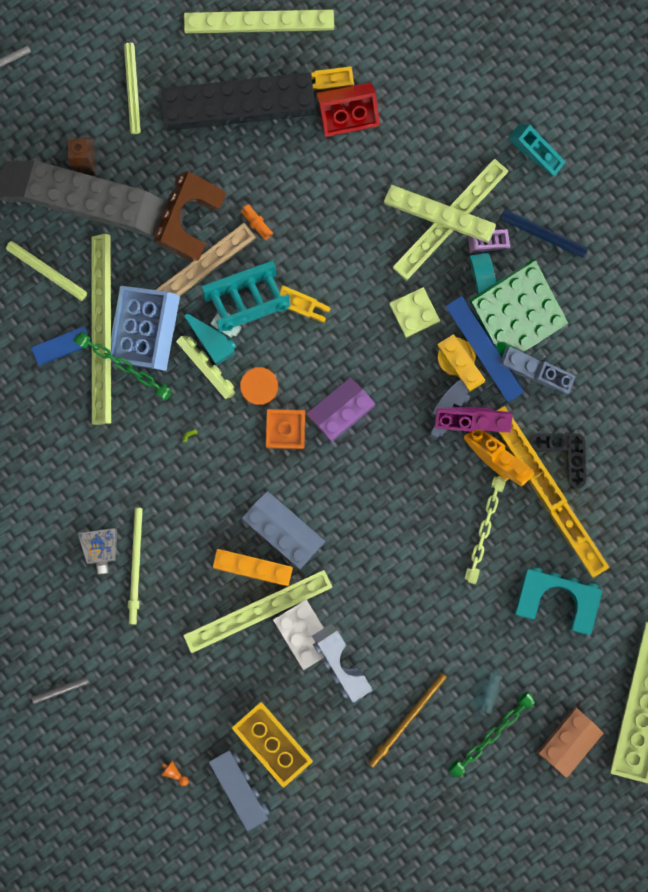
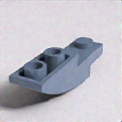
[500,346,576,394]
[430,380,470,439]

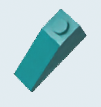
[508,124,566,176]
[185,314,236,366]

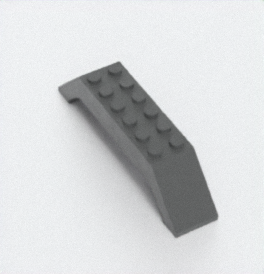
[0,160,186,240]

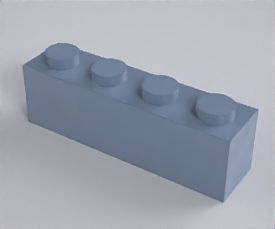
[209,750,270,832]

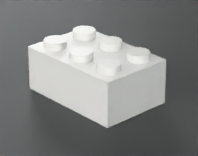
[273,600,324,670]

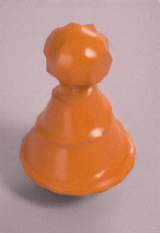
[161,760,189,786]

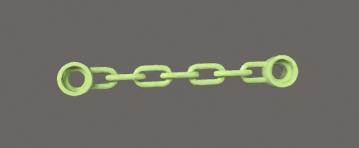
[465,476,506,584]

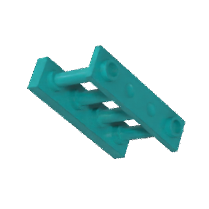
[202,261,290,333]

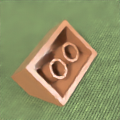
[536,708,604,778]

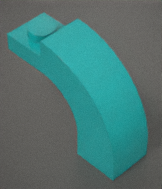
[470,253,496,323]

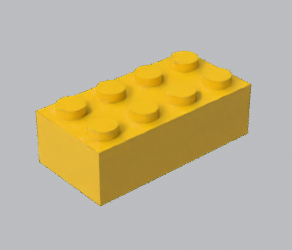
[232,701,313,788]

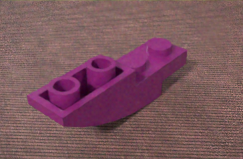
[435,407,513,433]

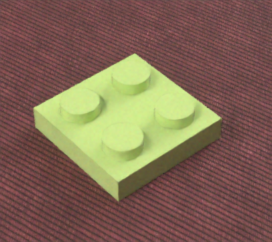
[389,287,440,338]

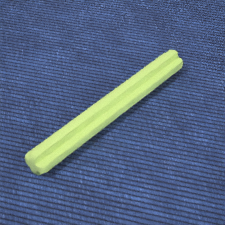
[124,43,141,134]
[6,241,87,301]

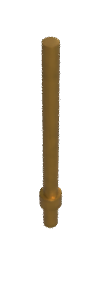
[368,673,447,768]

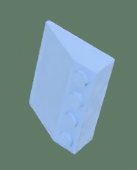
[111,286,180,371]

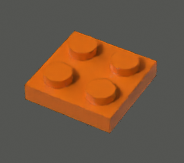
[266,409,305,449]

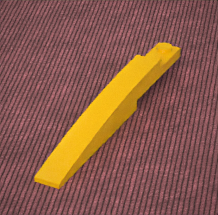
[497,406,609,579]

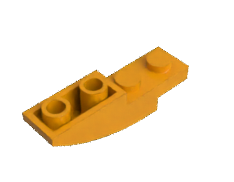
[464,430,534,487]

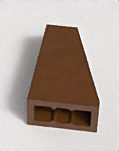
[68,138,95,176]

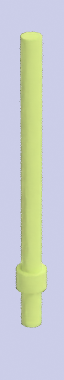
[128,508,142,624]

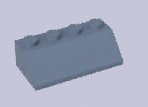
[242,491,326,570]

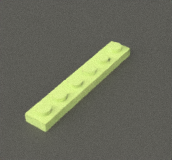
[384,185,496,243]

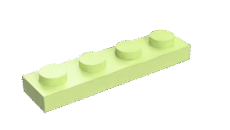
[176,336,236,399]

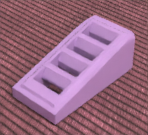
[468,229,510,253]

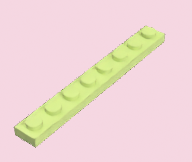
[184,10,334,33]
[393,159,508,281]
[183,570,332,653]

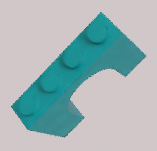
[514,567,603,635]

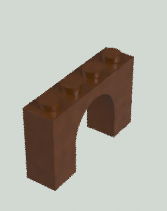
[153,171,226,262]

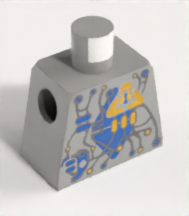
[78,528,117,574]

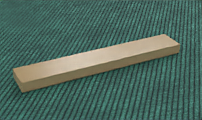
[156,223,256,296]

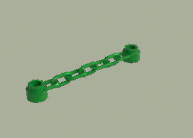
[73,332,172,400]
[448,691,535,778]

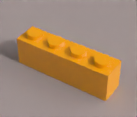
[213,549,293,587]

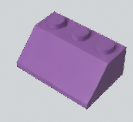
[307,378,375,443]

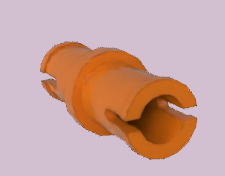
[240,204,273,241]

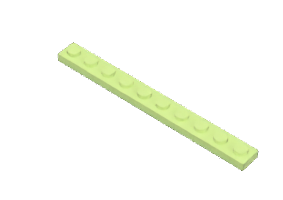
[91,234,111,425]

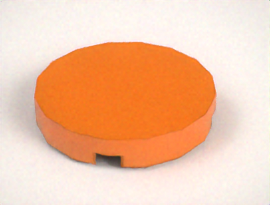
[240,367,278,405]

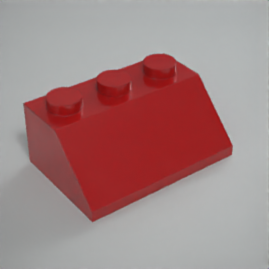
[317,82,380,137]

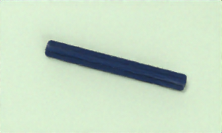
[500,210,588,258]

